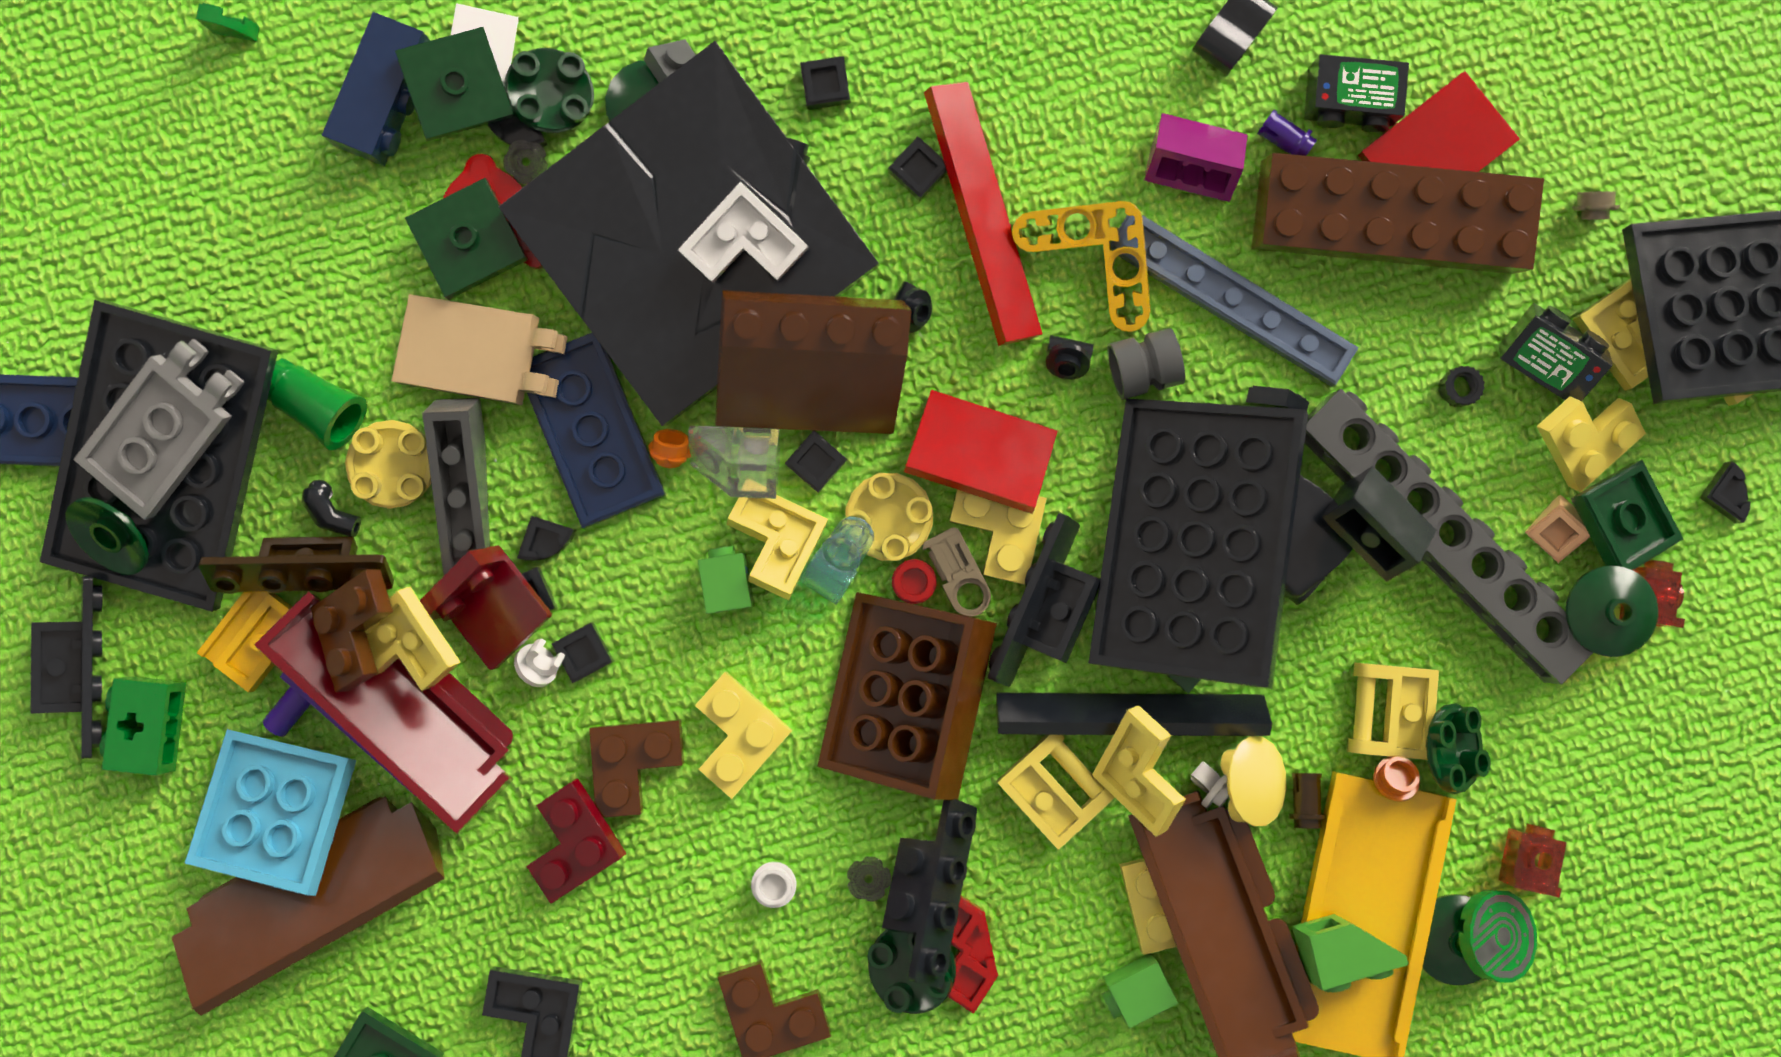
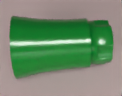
[268,358,367,451]

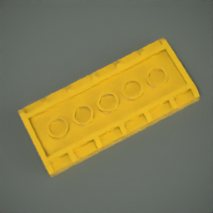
[1292,771,1457,1057]

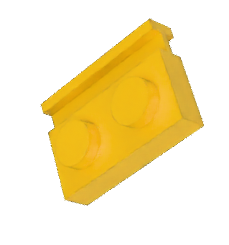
[197,591,292,692]

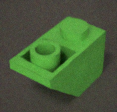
[1292,914,1409,992]

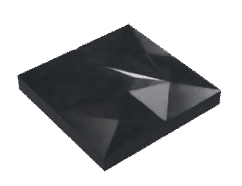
[498,41,880,426]

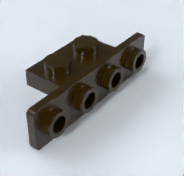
[198,537,394,594]

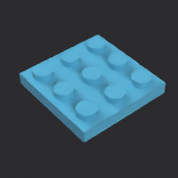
[185,729,357,896]

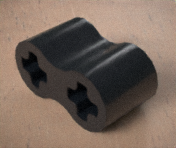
[1192,0,1278,76]

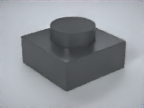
[644,39,695,83]

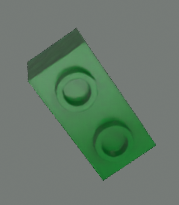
[99,676,186,775]

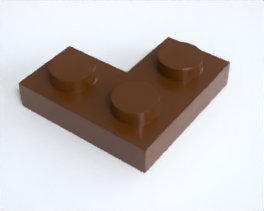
[310,570,393,692]
[589,719,685,817]
[718,960,832,1057]

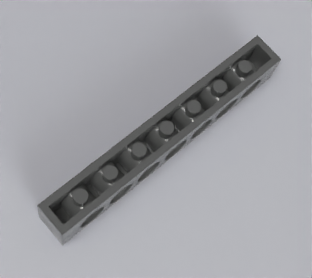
[1304,389,1593,685]

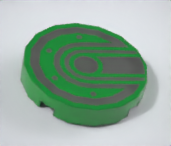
[1459,890,1537,983]

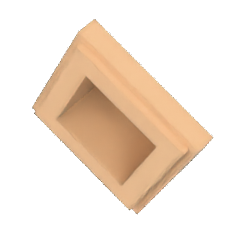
[1525,495,1590,563]

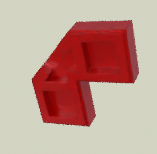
[948,895,998,1014]

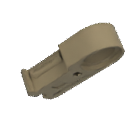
[922,528,991,616]

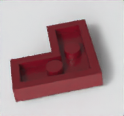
[526,778,627,904]

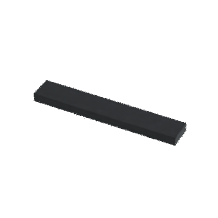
[996,693,1272,736]

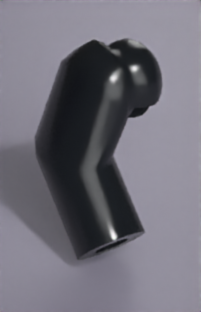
[302,480,361,537]

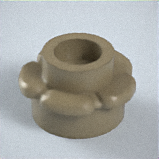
[1573,191,1620,220]

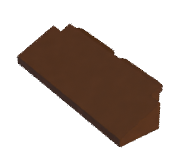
[1128,790,1319,1057]
[172,797,445,1016]

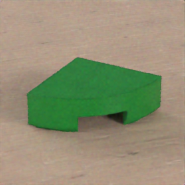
[196,3,260,42]

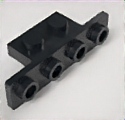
[988,513,1100,687]
[31,576,102,759]
[882,799,977,988]

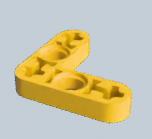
[1012,201,1151,332]

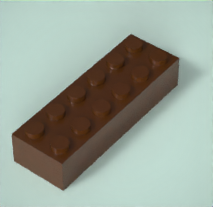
[1252,153,1544,274]

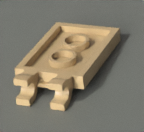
[391,294,568,405]

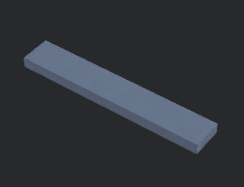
[1110,215,1359,387]

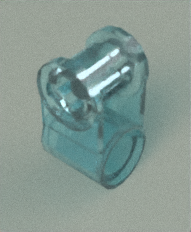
[799,516,874,605]

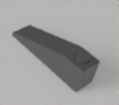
[422,398,490,575]

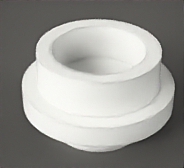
[751,862,797,908]

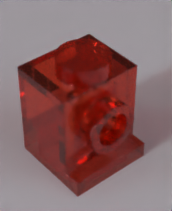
[1619,560,1685,628]
[1498,823,1567,898]

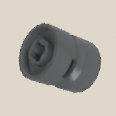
[1107,328,1185,400]

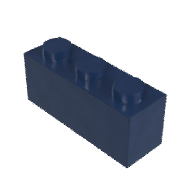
[322,12,430,167]

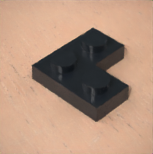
[482,966,583,1057]

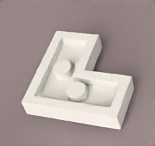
[678,182,809,283]

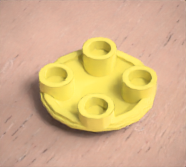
[345,420,432,509]
[845,473,933,561]
[1221,736,1287,827]

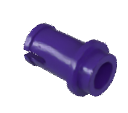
[1257,110,1317,156]

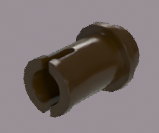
[1289,773,1326,829]

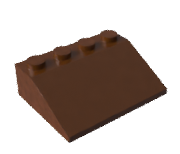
[715,290,911,434]
[817,592,997,800]

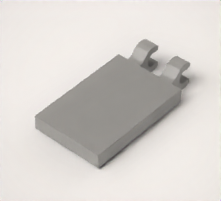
[73,339,244,520]

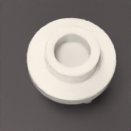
[514,638,565,687]
[1190,761,1229,808]

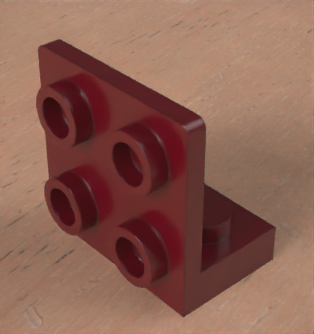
[419,545,552,670]

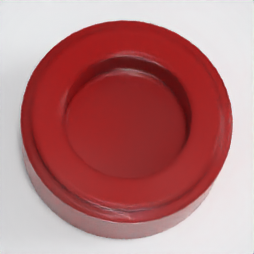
[892,559,937,604]

